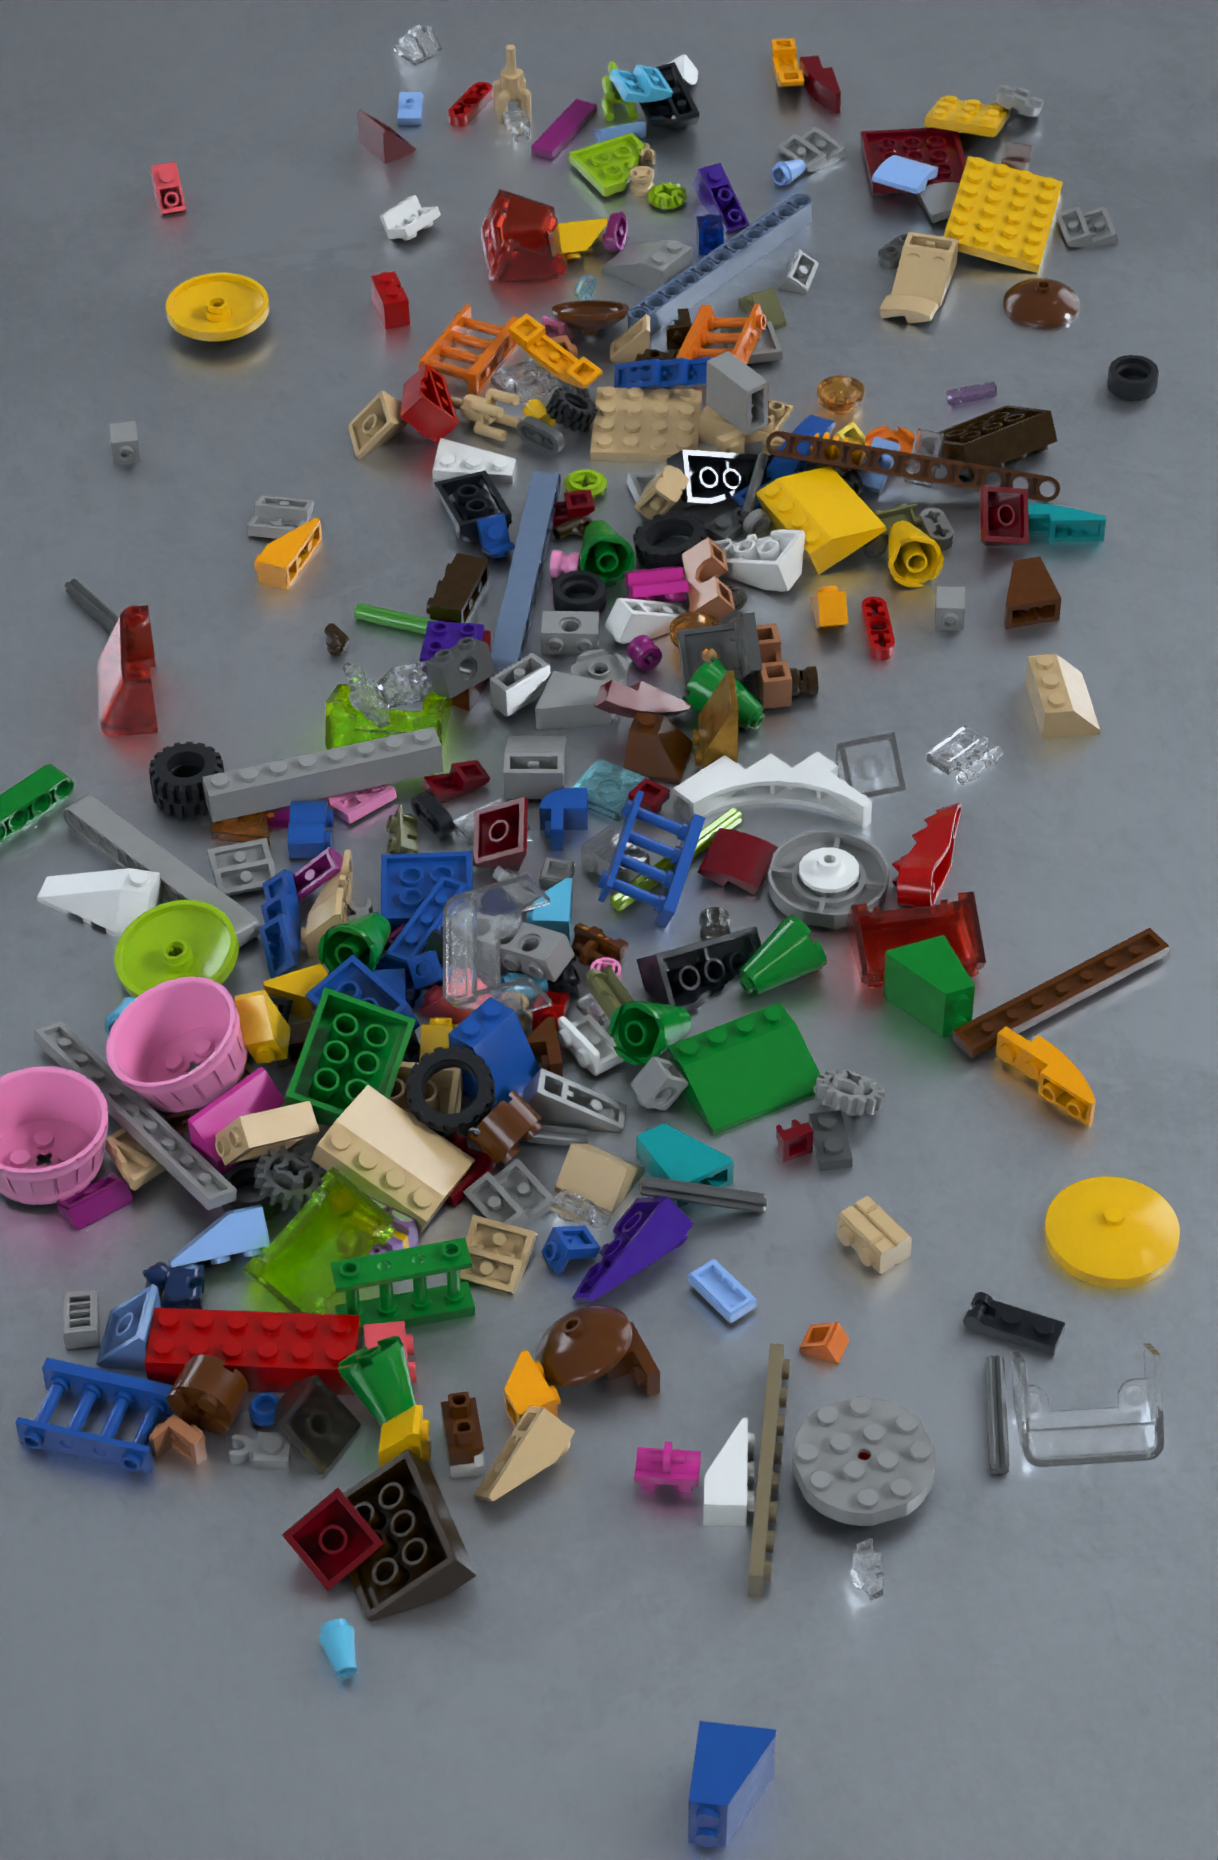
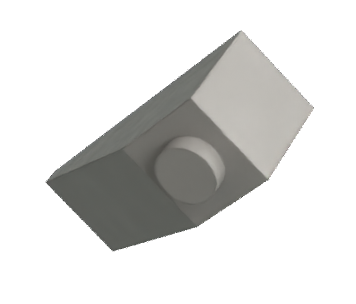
[522,1068,627,1133]

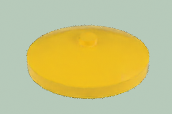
[166,273,269,341]
[1044,1176,1180,1288]

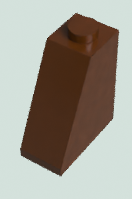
[1004,557,1062,629]

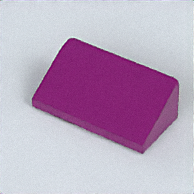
[293,847,342,903]
[56,1174,133,1230]

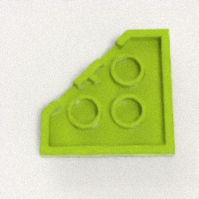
[568,133,644,197]

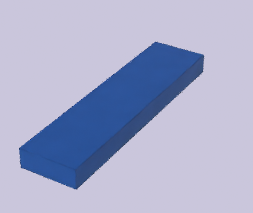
[384,876,469,971]

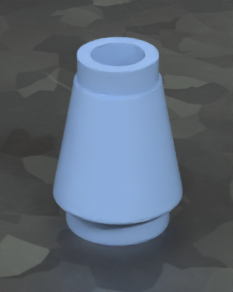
[771,159,806,186]

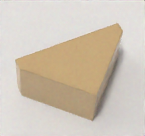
[610,314,650,363]

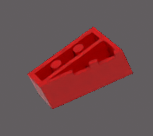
[400,363,459,444]

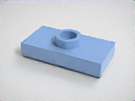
[397,92,423,126]
[858,436,901,494]
[688,1258,757,1324]

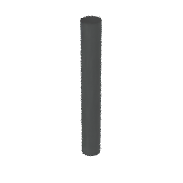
[741,453,768,518]

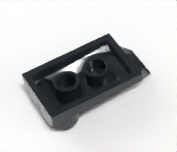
[434,470,512,543]

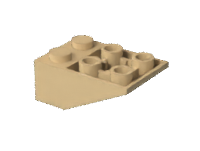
[891,232,958,307]
[699,399,794,446]

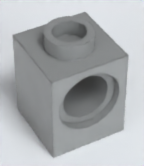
[109,421,141,464]
[935,586,965,631]
[630,1056,689,1111]

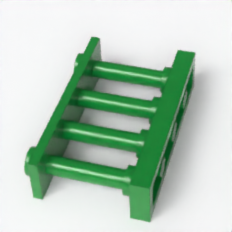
[330,1238,475,1336]

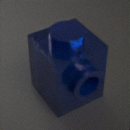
[696,214,724,256]

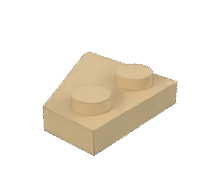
[105,1128,166,1191]

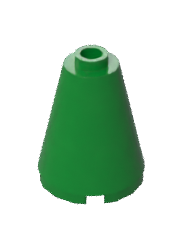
[579,520,635,587]
[682,657,765,731]
[318,913,391,974]
[738,915,827,996]
[609,1001,692,1065]
[337,1336,416,1427]

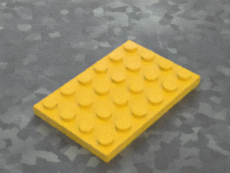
[943,156,1063,273]

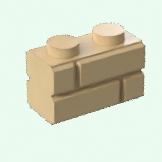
[634,465,690,520]
[837,1195,912,1275]

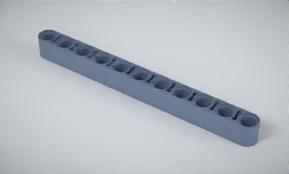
[628,194,812,336]
[489,471,561,679]

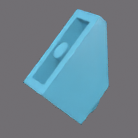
[526,878,573,943]

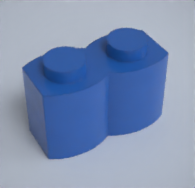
[287,801,334,858]

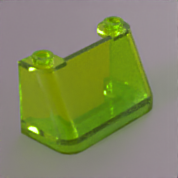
[325,684,452,751]
[243,1167,395,1314]

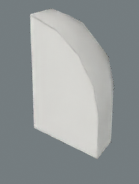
[667,54,698,86]

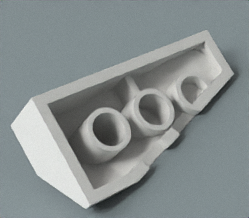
[713,529,805,592]
[37,868,163,937]

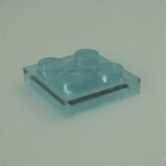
[572,758,649,822]

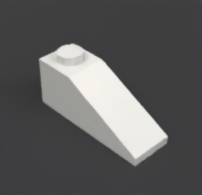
[604,598,695,644]

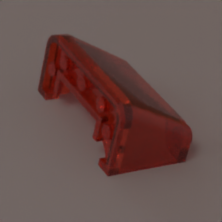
[481,189,567,284]
[97,605,158,737]
[846,891,986,988]

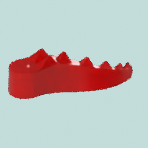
[892,802,961,910]

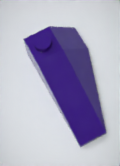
[572,1196,694,1302]

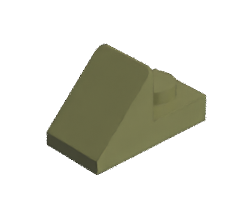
[738,288,786,330]

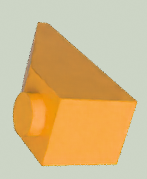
[254,518,322,590]

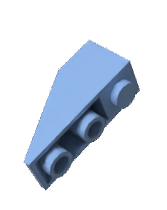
[168,1204,270,1269]

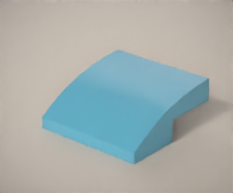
[609,64,673,103]

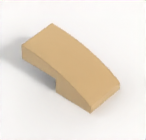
[879,295,939,324]

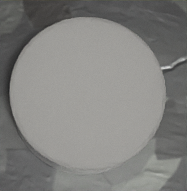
[743,509,771,536]

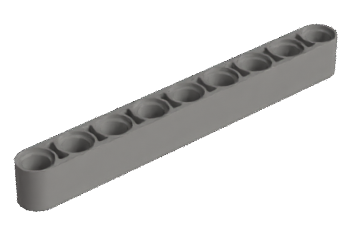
[63,794,260,948]

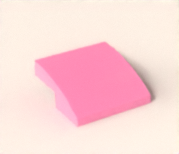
[319,784,397,824]

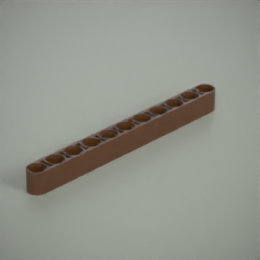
[766,431,1060,502]

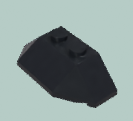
[638,62,700,130]

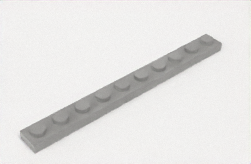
[34,1021,237,1210]

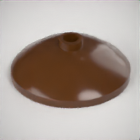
[1003,278,1080,329]
[552,300,629,335]
[535,1305,633,1387]

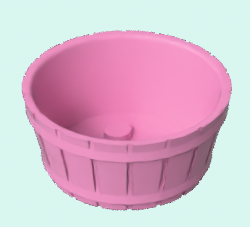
[106,977,248,1114]
[0,1066,108,1205]

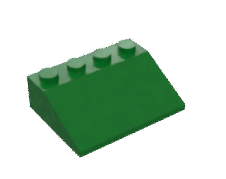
[282,987,416,1126]
[667,1002,820,1136]

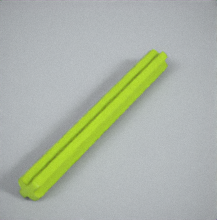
[610,808,742,911]

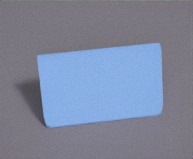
[593,121,646,143]

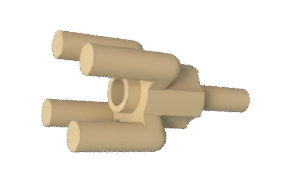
[493,45,532,125]
[450,388,522,441]

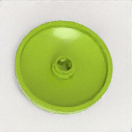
[114,900,239,999]

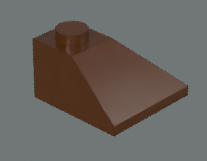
[623,711,693,785]

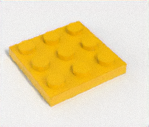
[924,95,1010,138]

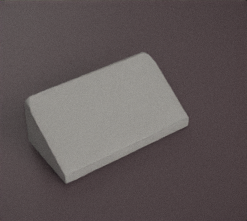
[778,249,819,294]

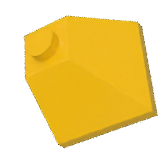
[553,218,608,261]

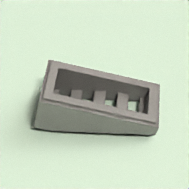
[63,1289,100,1350]

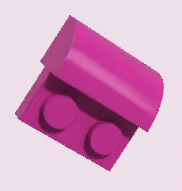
[624,565,689,602]

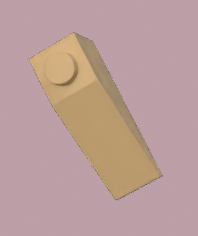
[474,1406,575,1502]

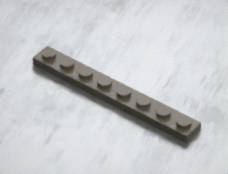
[748,1344,790,1597]

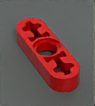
[448,82,493,127]
[861,597,895,661]

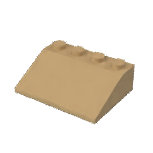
[311,1085,475,1236]

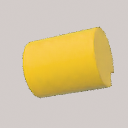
[523,399,556,427]

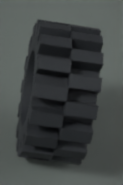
[546,387,598,433]

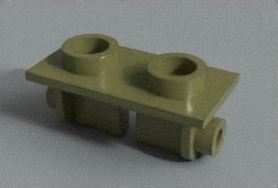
[872,503,922,540]
[386,804,419,854]
[586,965,634,1020]

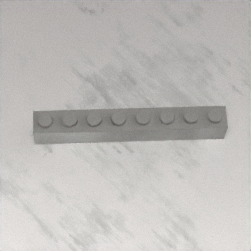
[203,727,443,823]

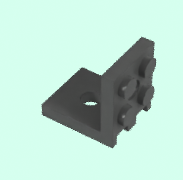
[677,612,763,688]

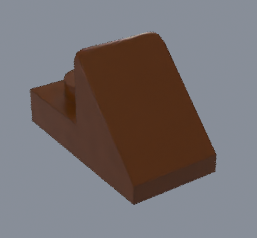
[526,1016,563,1077]
[608,1322,660,1397]

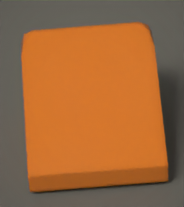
[799,1322,849,1363]

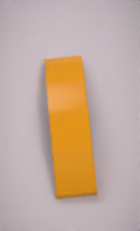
[771,38,804,87]
[508,313,603,389]

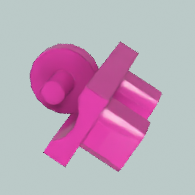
[634,1442,701,1492]

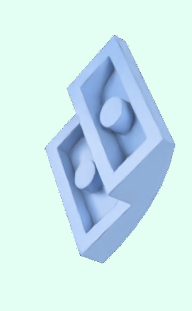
[871,155,938,194]

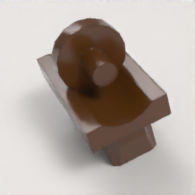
[571,923,629,967]

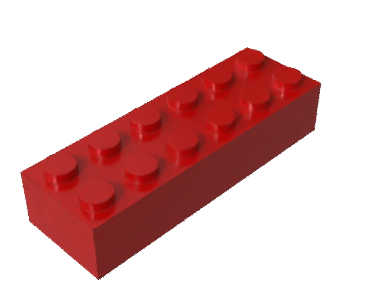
[144,1308,362,1396]

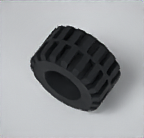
[149,742,224,818]

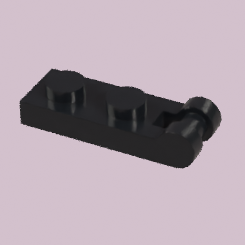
[963,1292,1065,1356]

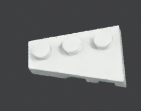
[432,438,516,484]

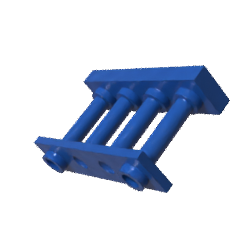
[597,790,705,928]
[15,1358,177,1473]

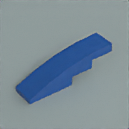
[614,356,714,389]
[766,415,835,479]
[259,869,301,979]

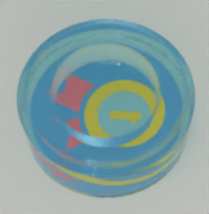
[574,274,597,301]

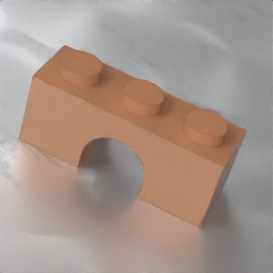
[682,537,735,626]
[754,623,792,709]

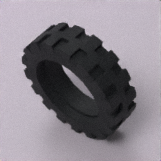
[633,512,707,569]
[407,1045,495,1136]

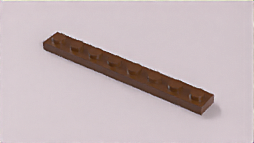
[952,928,1170,1058]

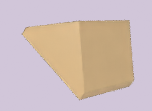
[555,1143,645,1216]

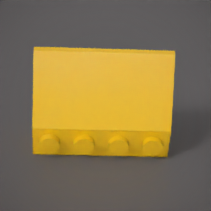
[756,466,887,575]

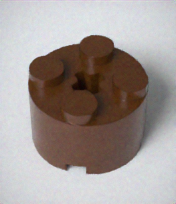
[469,1090,543,1165]
[167,1355,249,1435]

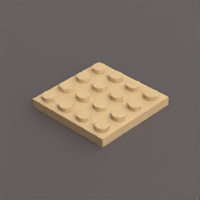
[590,386,702,463]

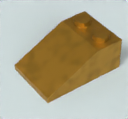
[692,670,738,770]

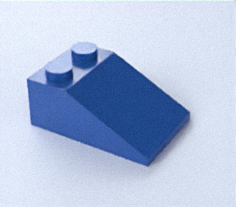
[305,955,420,1032]

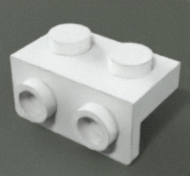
[380,195,441,241]
[557,1014,624,1076]

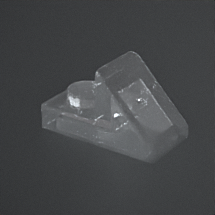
[904,429,944,488]

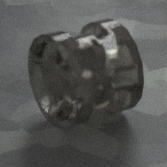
[699,907,731,941]

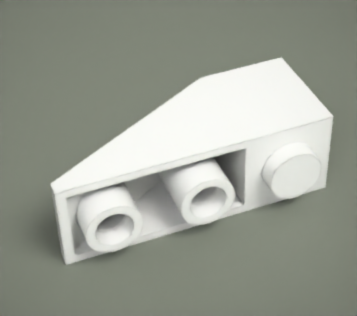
[704,1418,755,1526]

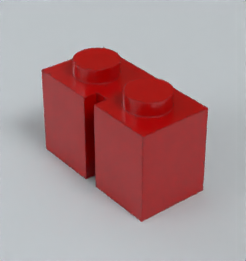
[370,271,410,330]

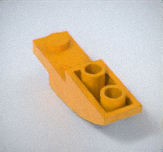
[995,1026,1096,1126]

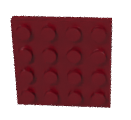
[860,128,966,195]

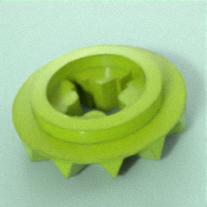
[647,181,687,209]
[564,469,607,500]

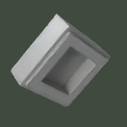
[539,858,575,888]

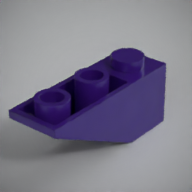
[693,163,750,233]

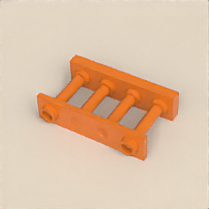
[418,304,520,396]
[675,304,766,389]

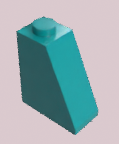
[636,1123,734,1208]

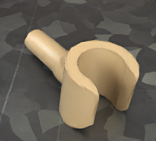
[641,143,655,165]

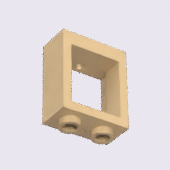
[215,1101,320,1166]

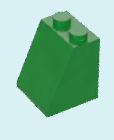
[883,935,975,1038]

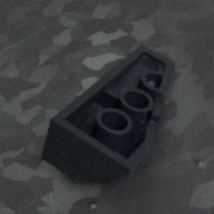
[666,450,774,505]
[636,926,761,1011]

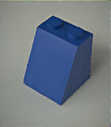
[448,997,540,1110]
[688,1721,776,1847]

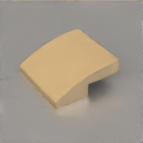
[460,1215,538,1294]

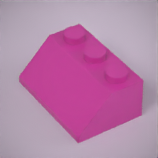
[188,1067,284,1176]

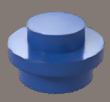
[248,1393,284,1426]

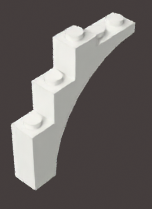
[673,751,872,829]

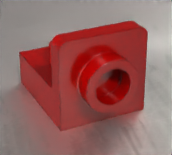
[532,991,570,1032]

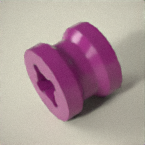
[627,635,662,671]

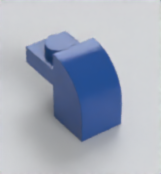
[539,788,588,851]

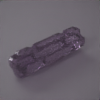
[946,381,997,405]

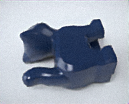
[142,1262,205,1309]

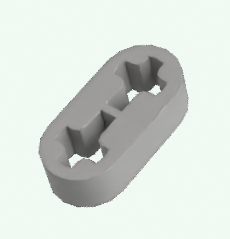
[920,508,954,550]

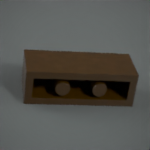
[426,553,489,623]

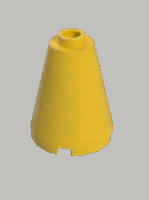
[888,521,944,588]

